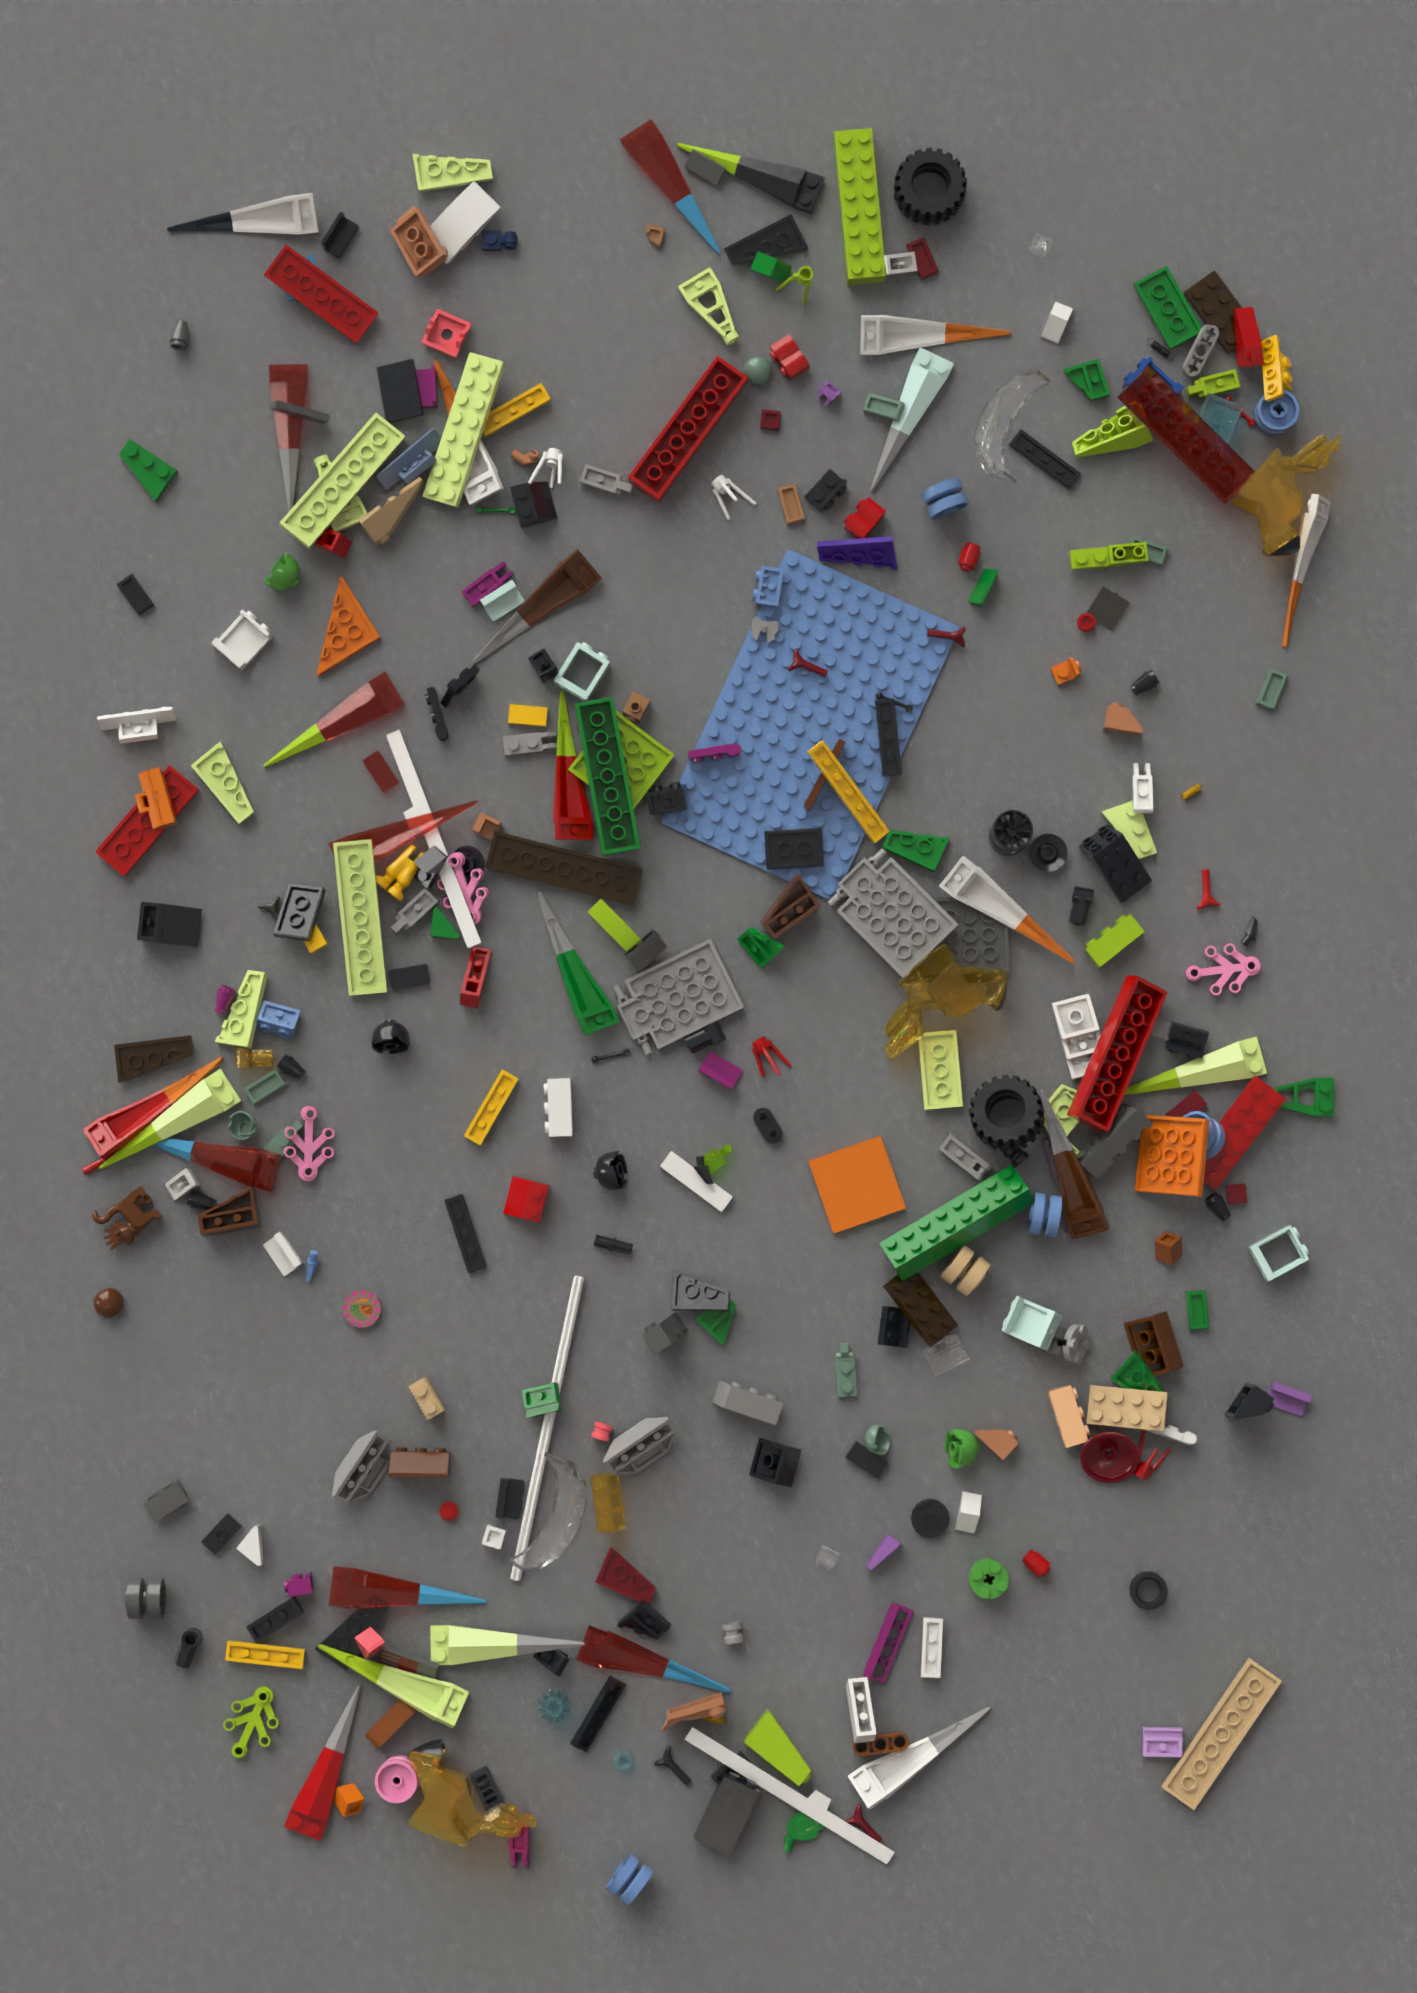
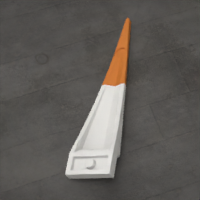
[860,315,1011,355]
[434,360,504,505]
[1282,494,1331,648]
[939,856,1075,963]

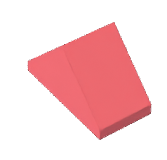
[355,1627,385,1660]

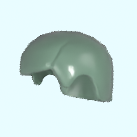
[742,357,773,386]
[228,1111,258,1141]
[865,1424,891,1456]

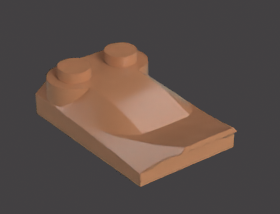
[390,206,448,278]
[661,1691,727,1732]

